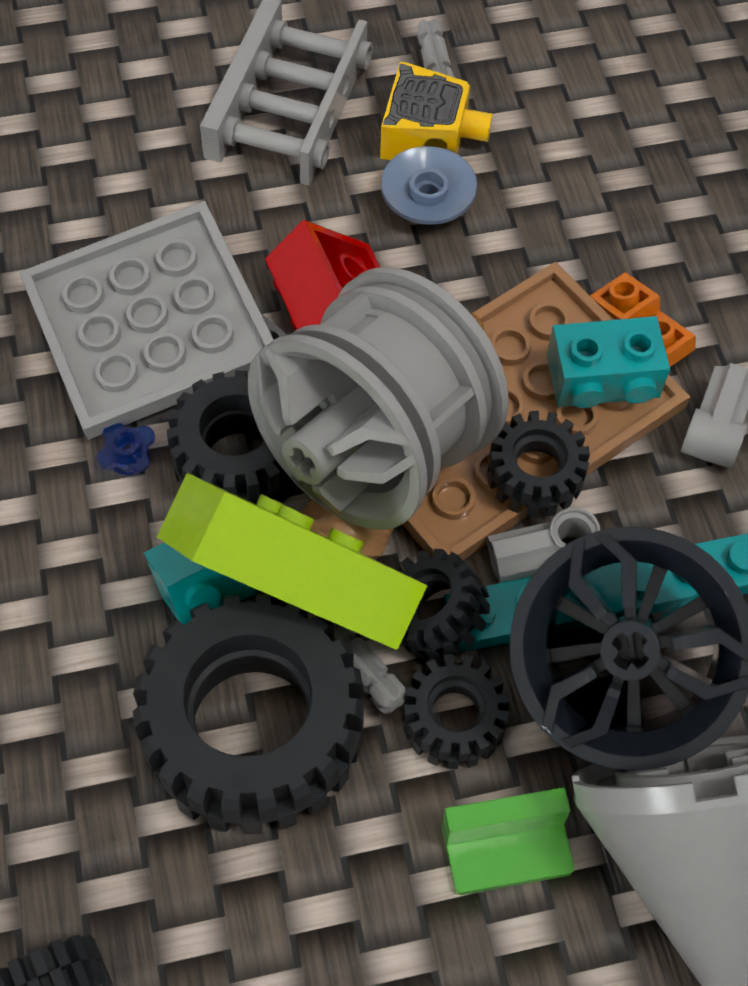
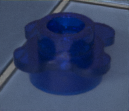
[97,423,155,475]

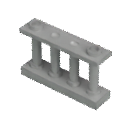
[200,0,373,186]

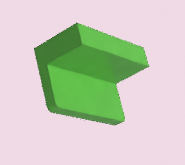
[441,787,574,895]

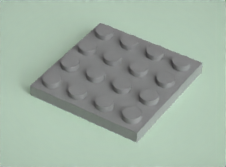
[19,201,273,440]

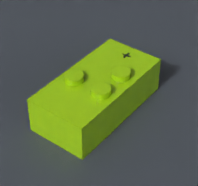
[157,473,428,650]

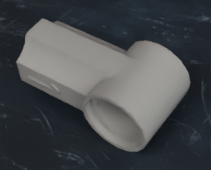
[680,363,748,469]
[487,508,600,583]

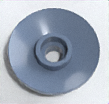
[381,146,477,225]

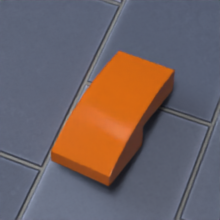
[590,272,696,367]

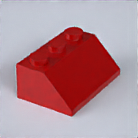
[265,220,380,331]

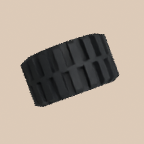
[167,370,297,504]

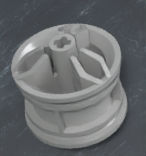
[248,267,509,530]

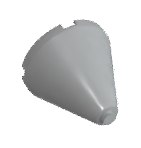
[572,735,748,986]

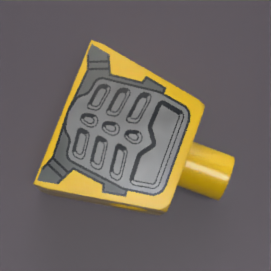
[380,61,493,160]

